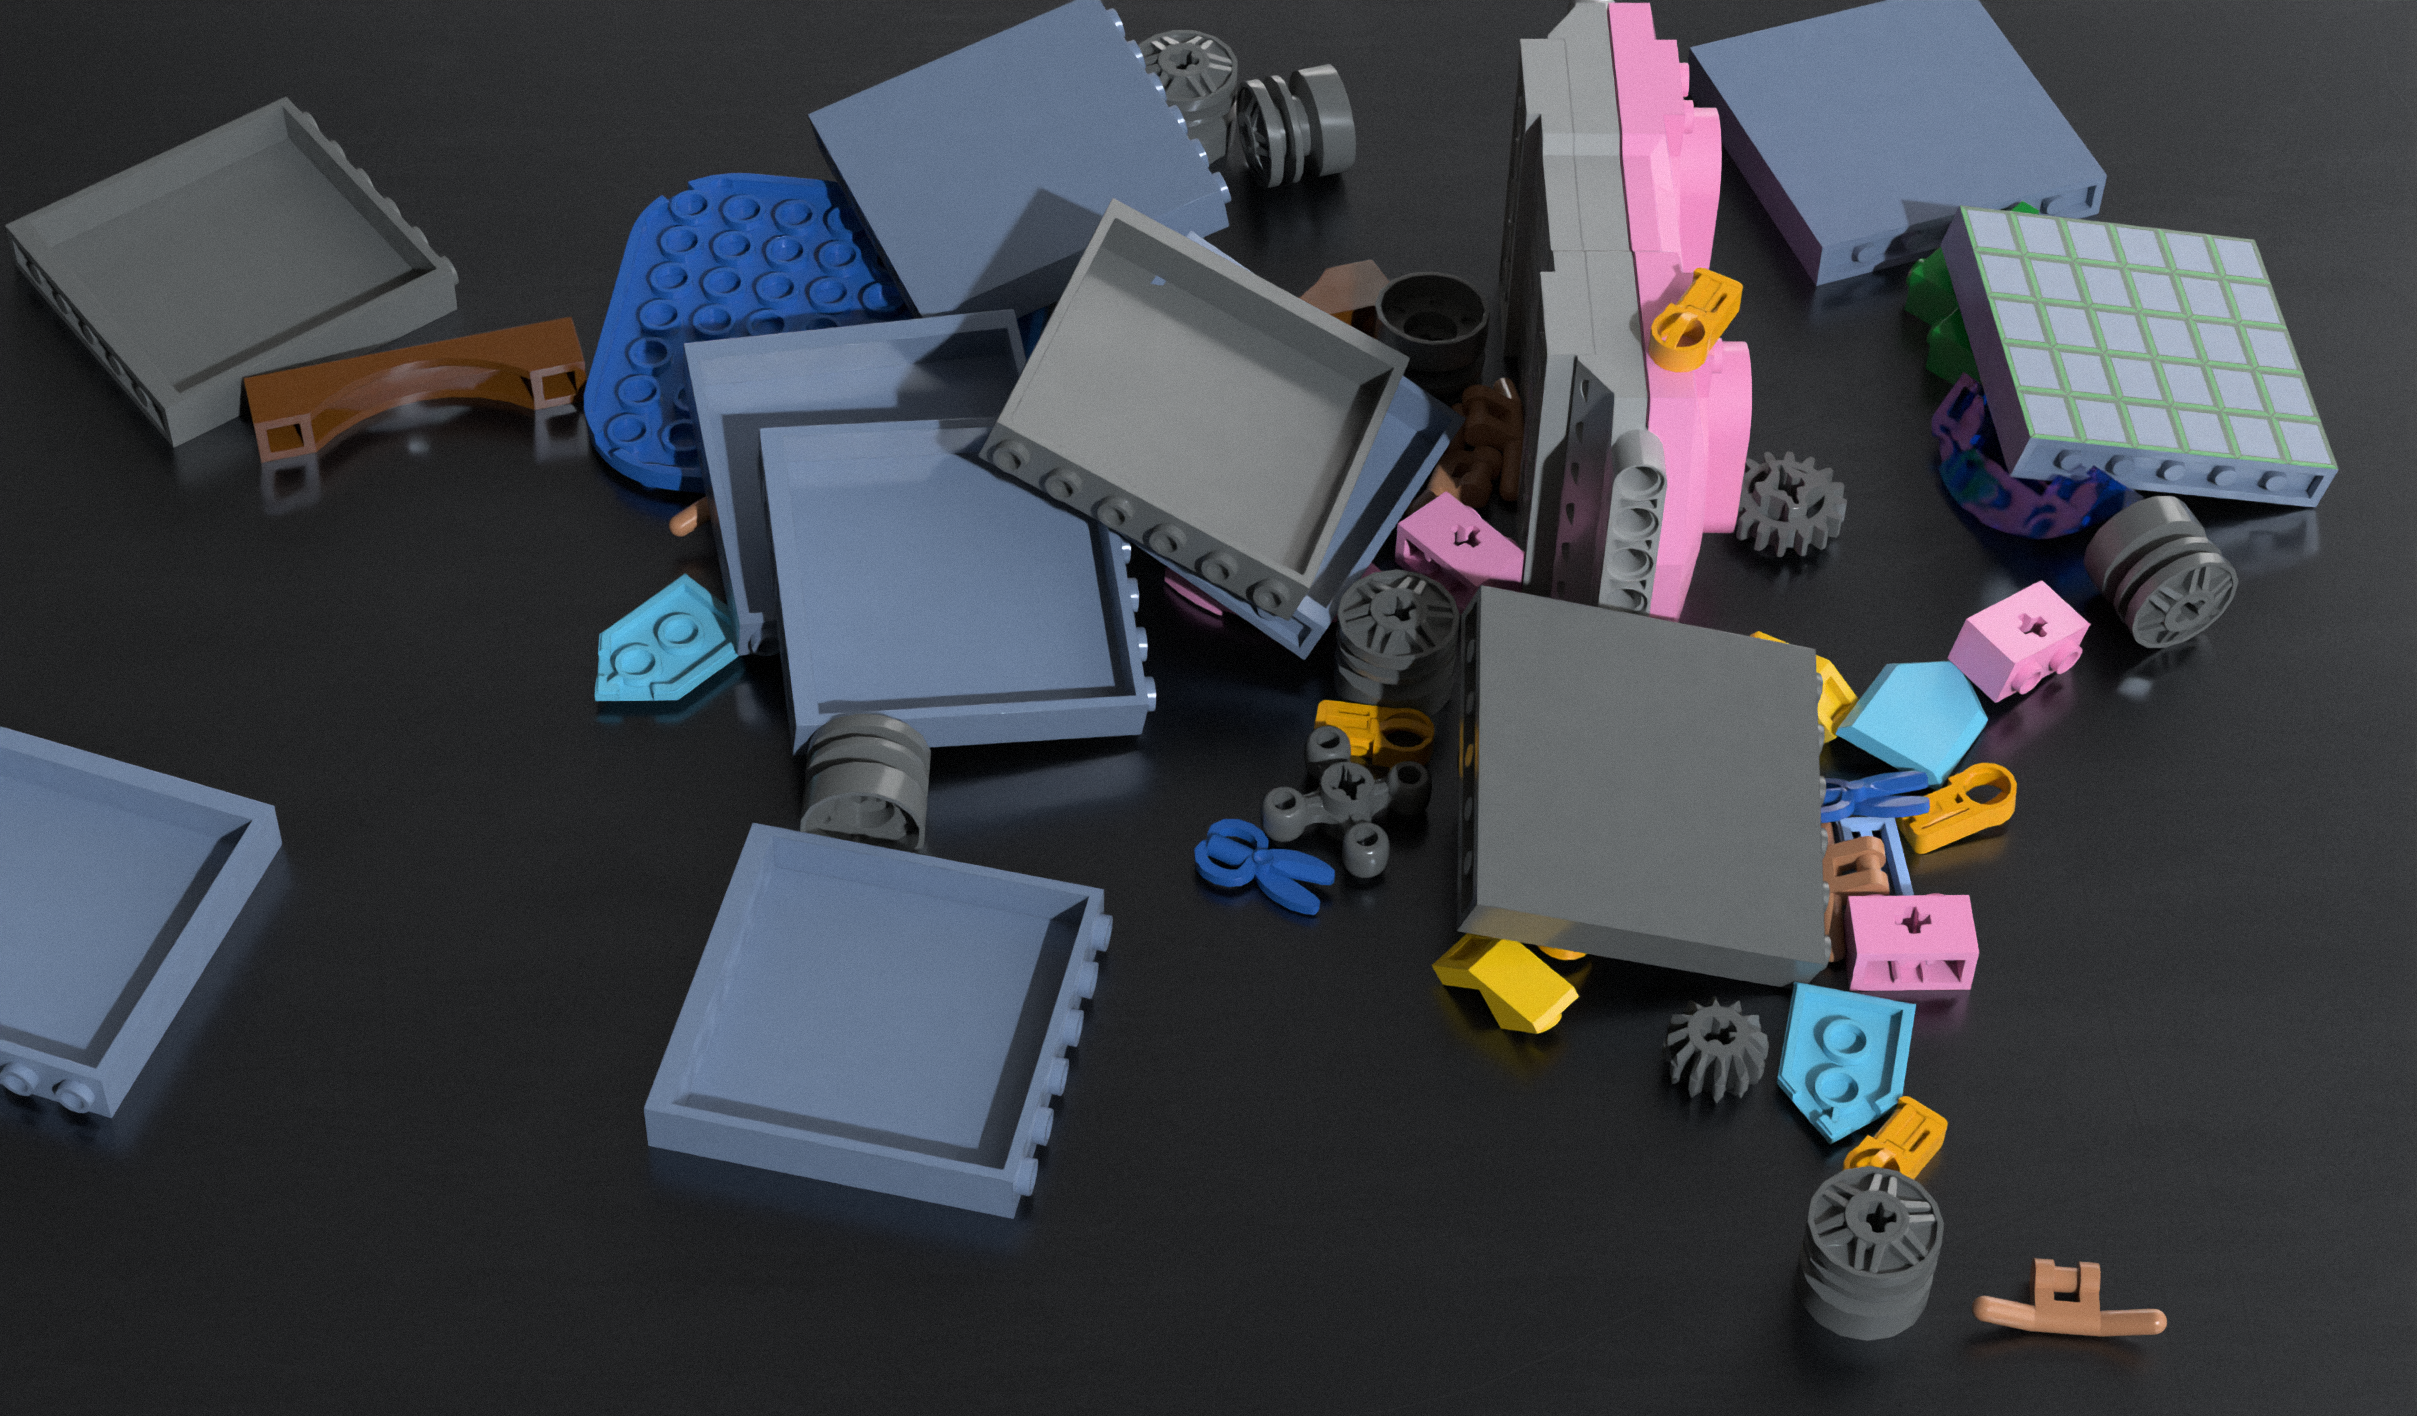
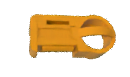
[1648,268,1743,372]
[1314,700,1435,768]
[1896,763,2017,854]
[1842,1096,1948,1180]

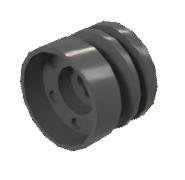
[1138,30,1238,164]
[1236,64,1356,189]
[1373,271,1490,407]
[2083,496,2239,648]
[1334,570,1460,717]
[800,714,931,854]
[1795,1166,1944,1341]

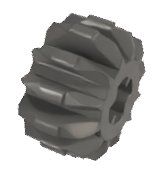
[1662,995,1769,1104]

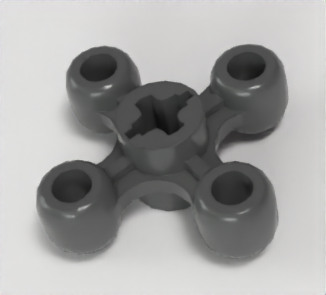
[1260,725,1432,878]

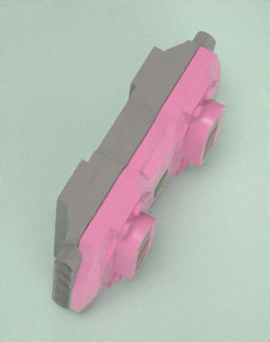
[1498,0,1752,623]

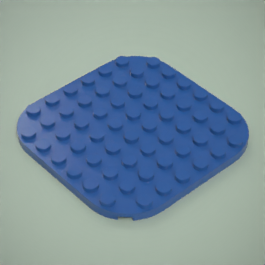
[584,173,1049,493]

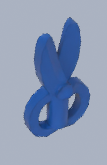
[1821,771,1930,823]
[1194,819,1335,915]

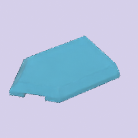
[595,574,738,701]
[1836,661,1988,791]
[1777,982,1916,1144]

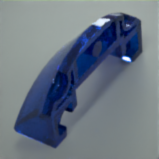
[1932,372,2144,539]

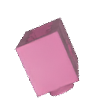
[1395,491,1526,615]
[1948,580,2090,703]
[1843,893,1979,991]

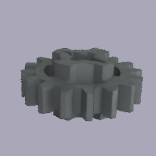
[1736,451,1847,557]

